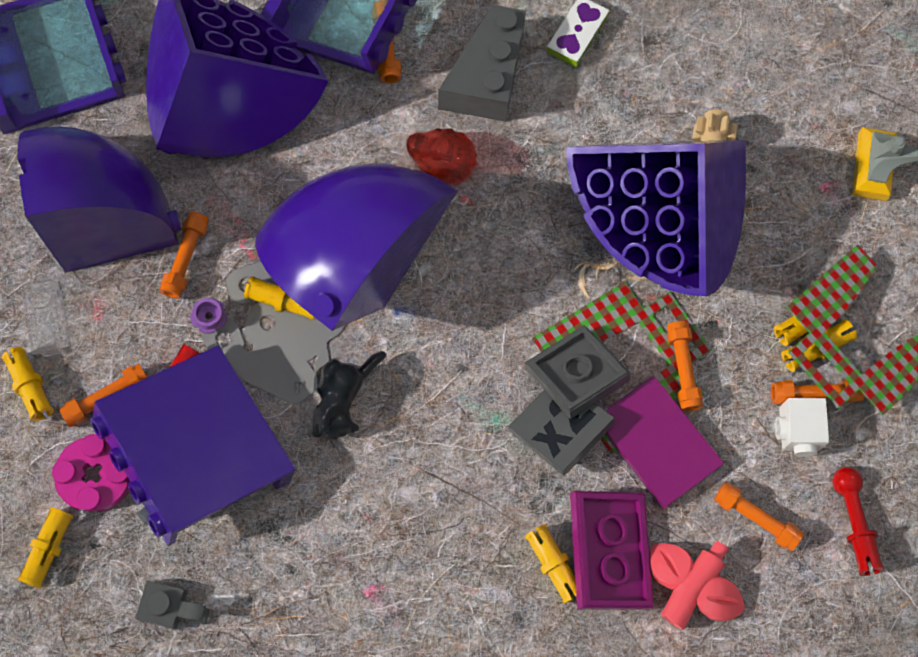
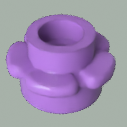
[190,298,227,334]

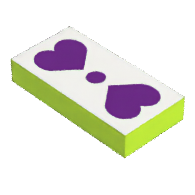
[546,0,609,68]

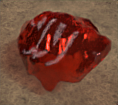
[406,128,478,186]

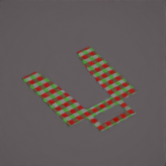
[787,244,918,416]
[532,282,712,454]

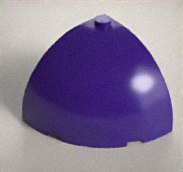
[146,0,328,157]
[17,126,182,273]
[566,140,746,297]
[255,163,458,331]

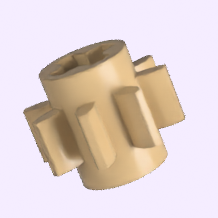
[692,110,738,141]

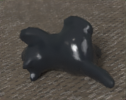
[313,351,387,440]

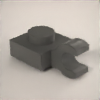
[135,581,210,630]

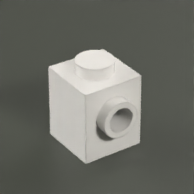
[775,398,829,457]

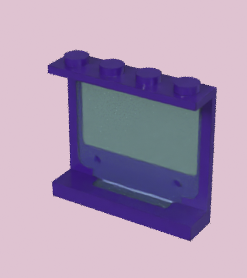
[0,0,127,134]
[260,0,417,74]

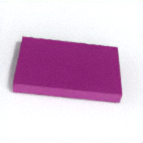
[605,375,724,510]
[570,491,654,610]

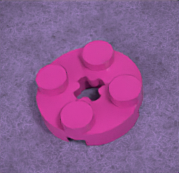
[52,434,130,512]

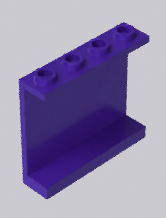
[90,345,296,546]

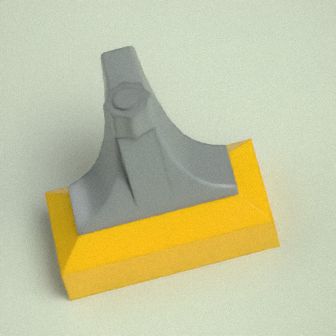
[852,127,918,201]

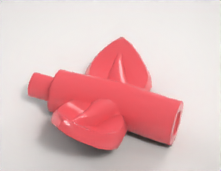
[650,541,745,631]

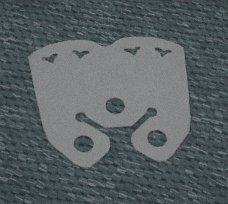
[202,262,344,405]

